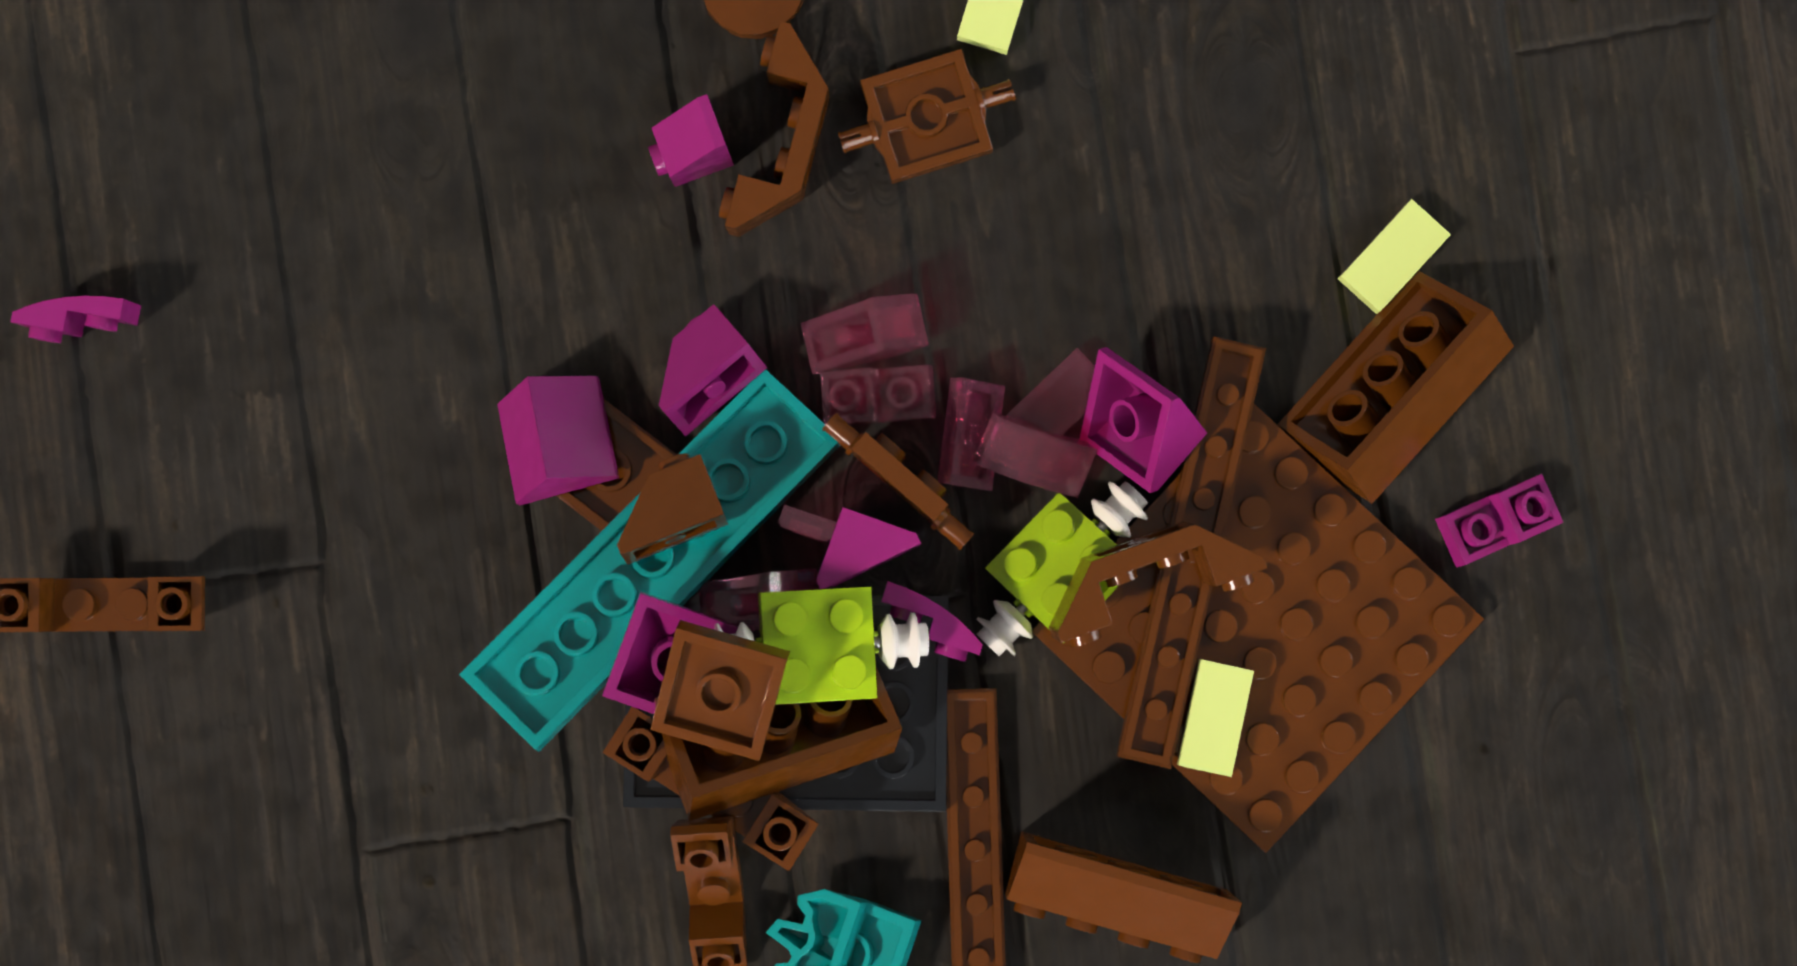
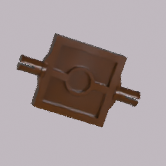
[838,49,1016,184]
[822,413,975,550]

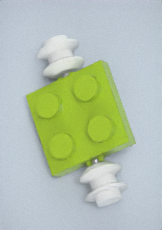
[976,481,1148,656]
[714,587,929,705]

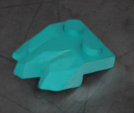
[766,889,922,966]

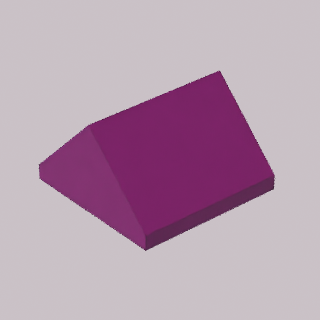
[1079,347,1207,493]
[497,376,619,506]
[816,507,921,590]

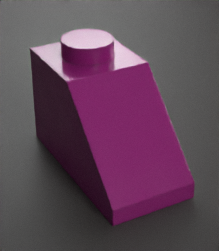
[648,94,734,187]
[659,304,767,436]

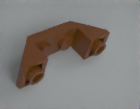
[719,21,830,237]
[1049,522,1267,647]
[0,576,205,632]
[602,707,819,871]
[670,816,748,966]

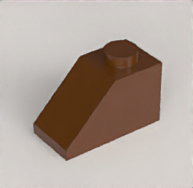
[617,453,728,565]

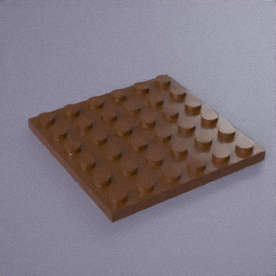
[1032,404,1484,853]

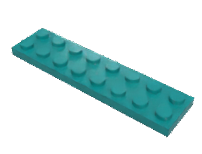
[459,370,841,752]

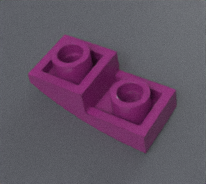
[10,296,141,344]
[1435,474,1564,567]
[881,581,983,662]

